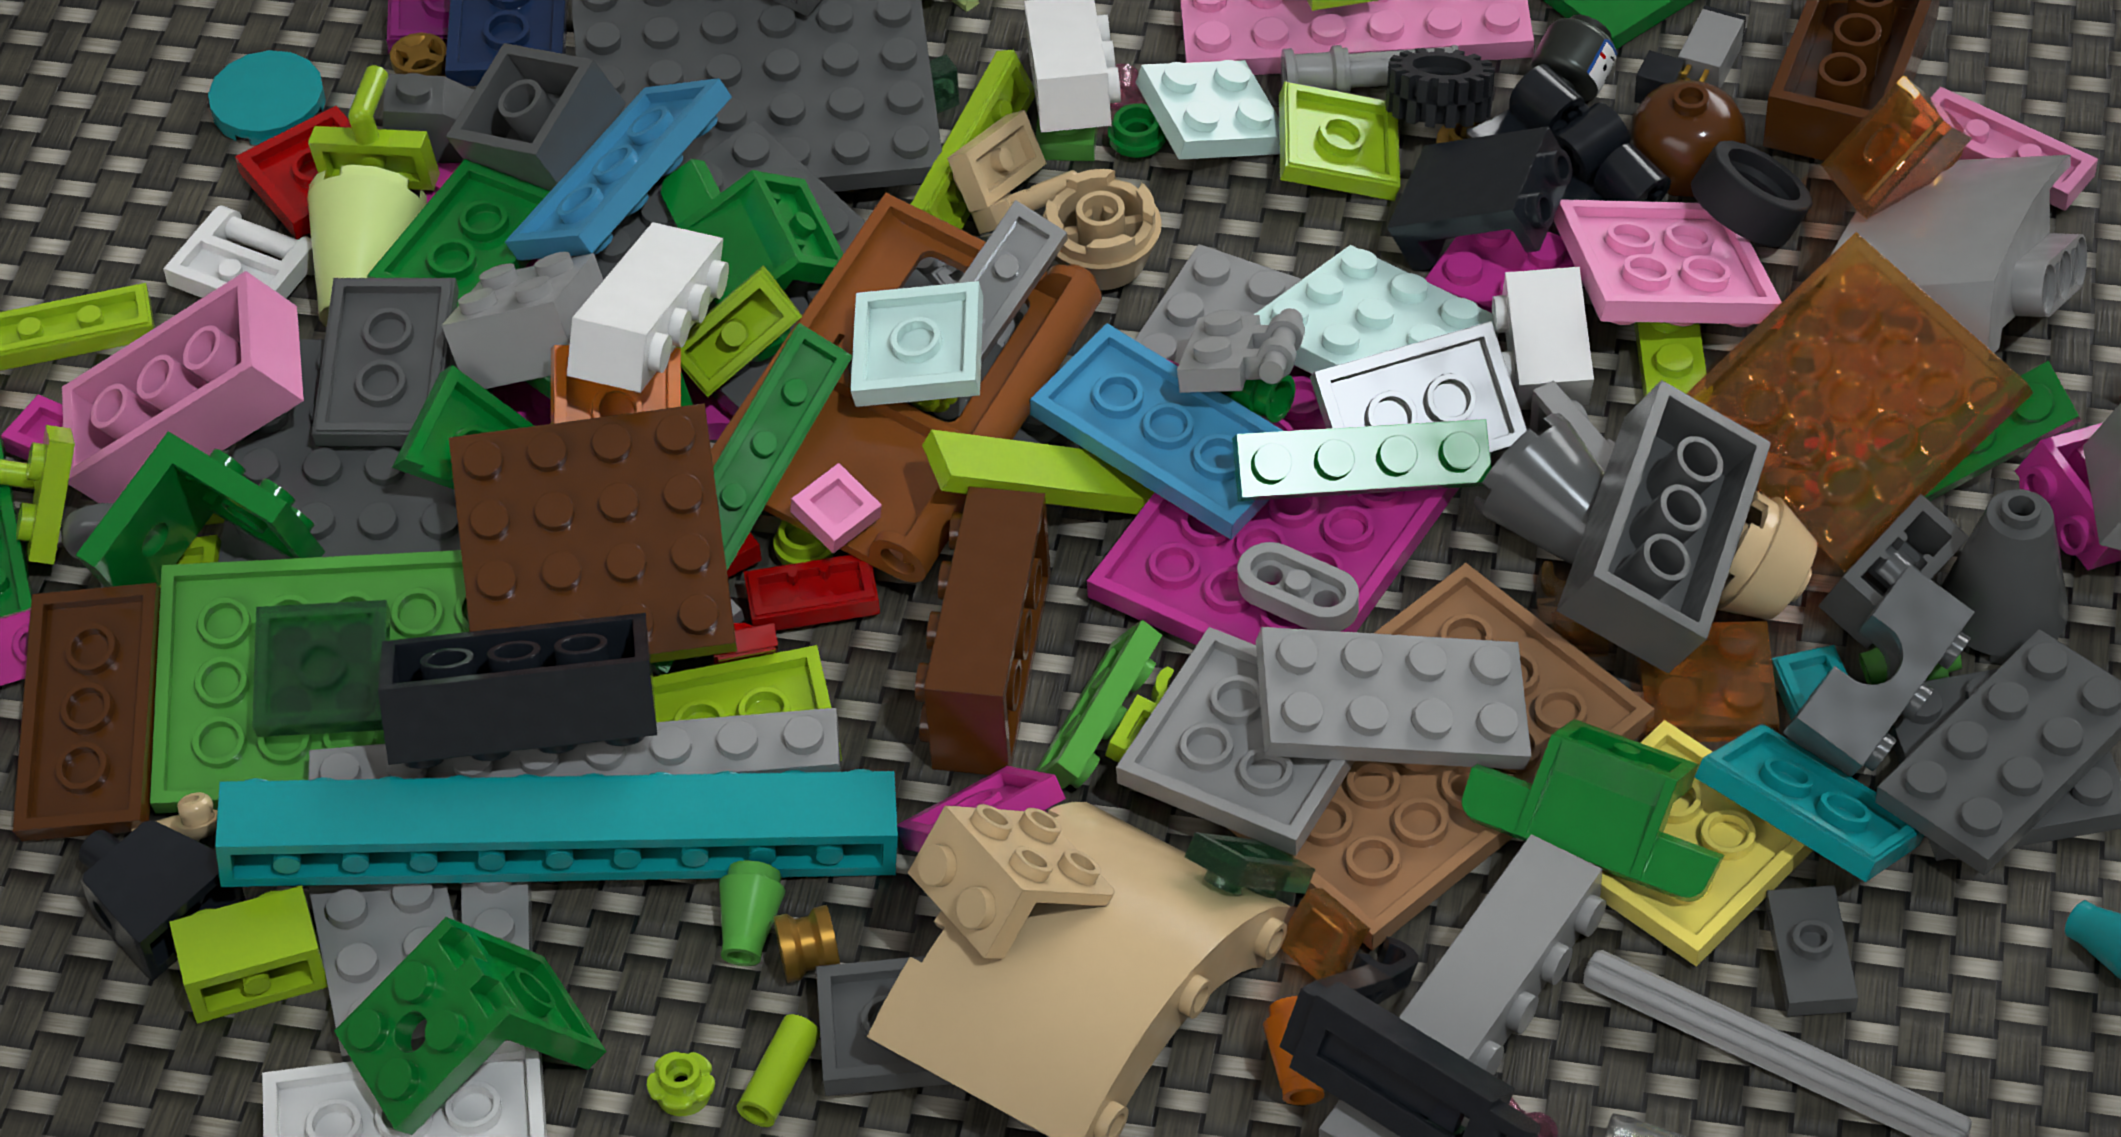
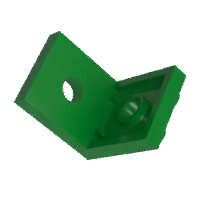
[75,431,326,587]
[334,917,607,1135]

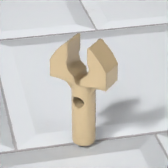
[971,170,1077,234]

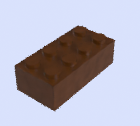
[1763,0,1940,174]
[915,486,1051,775]

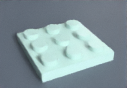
[1254,245,1499,374]

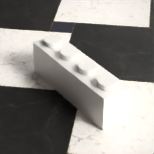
[567,222,729,393]

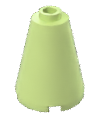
[307,165,427,327]

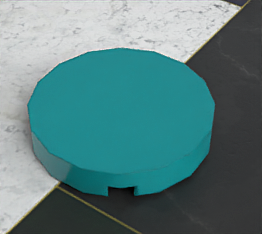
[208,50,326,145]

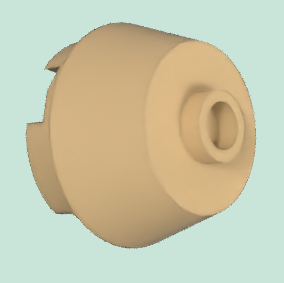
[1043,169,1162,290]
[1717,491,1817,620]

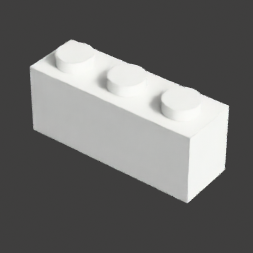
[1024,0,1121,132]

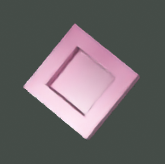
[790,463,882,553]

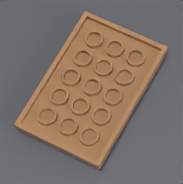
[1227,563,1655,951]

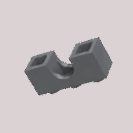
[1783,564,1975,777]

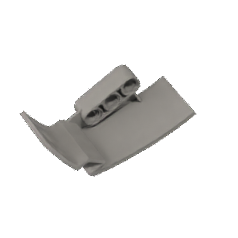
[1813,155,2087,454]

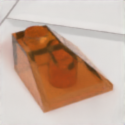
[1821,75,1973,219]

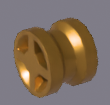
[390,32,447,77]
[773,905,840,983]

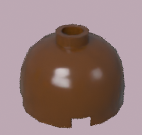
[1629,80,1746,197]

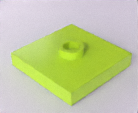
[1279,82,1400,201]

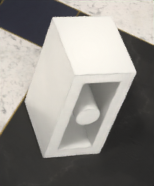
[1492,267,1594,410]

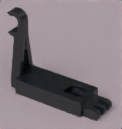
[1279,936,1541,1137]

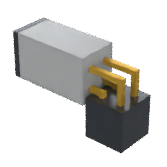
[1634,5,1746,104]

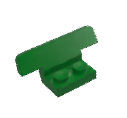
[661,159,844,362]
[1462,719,1725,902]

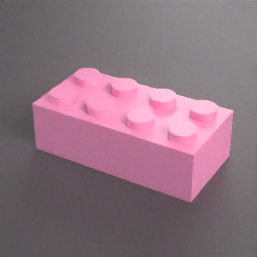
[62,271,304,503]

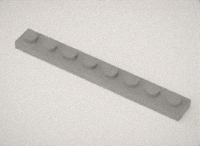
[309,708,841,780]

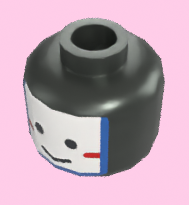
[1530,15,1617,102]

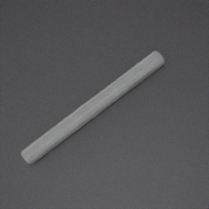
[1583,950,1972,1137]

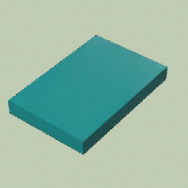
[1694,724,1924,882]

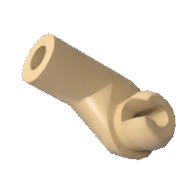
[131,792,218,841]

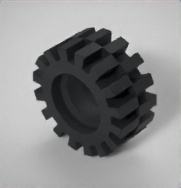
[1385,48,1495,128]

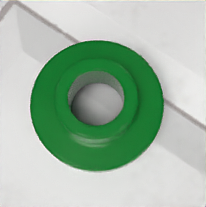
[1108,103,1167,158]

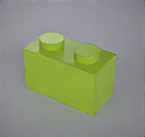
[169,885,328,1024]

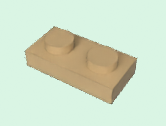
[947,110,1047,213]

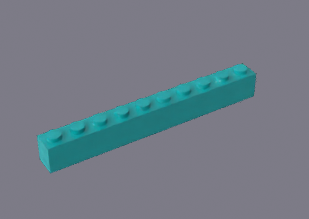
[215,769,898,887]

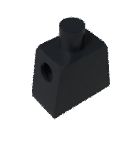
[79,820,246,981]

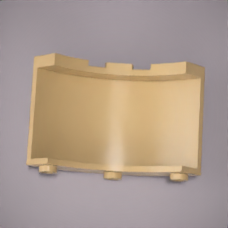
[867,802,1290,1137]

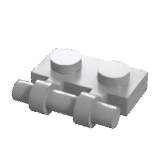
[1177,308,1305,393]

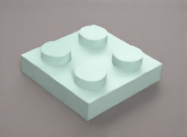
[1135,60,1280,160]
[851,281,983,407]

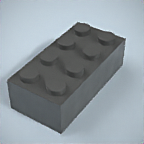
[1556,380,1771,673]

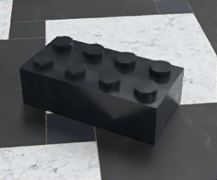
[378,613,657,769]

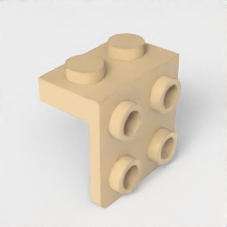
[908,804,1115,959]

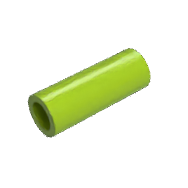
[737,1014,820,1127]

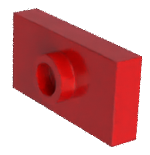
[744,555,880,631]

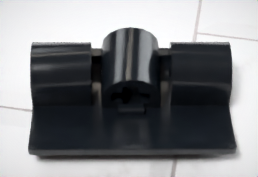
[1466,64,1671,202]

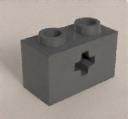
[1818,494,1969,649]

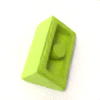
[676,265,802,397]

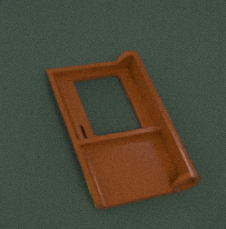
[711,193,1102,583]

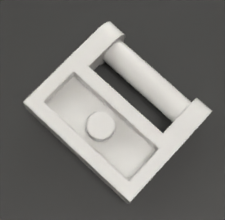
[163,205,315,299]

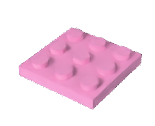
[1554,200,1783,327]

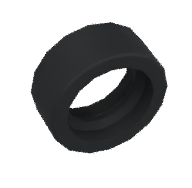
[1691,141,1813,247]

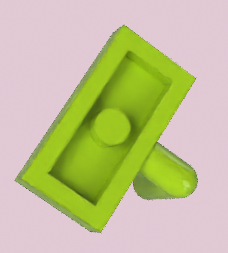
[308,65,440,190]
[0,425,75,565]

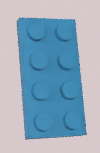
[505,78,732,260]
[1030,323,1283,540]

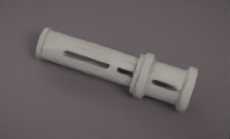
[1281,45,1459,94]

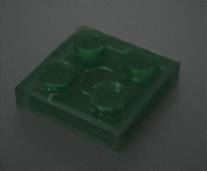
[252,600,391,737]

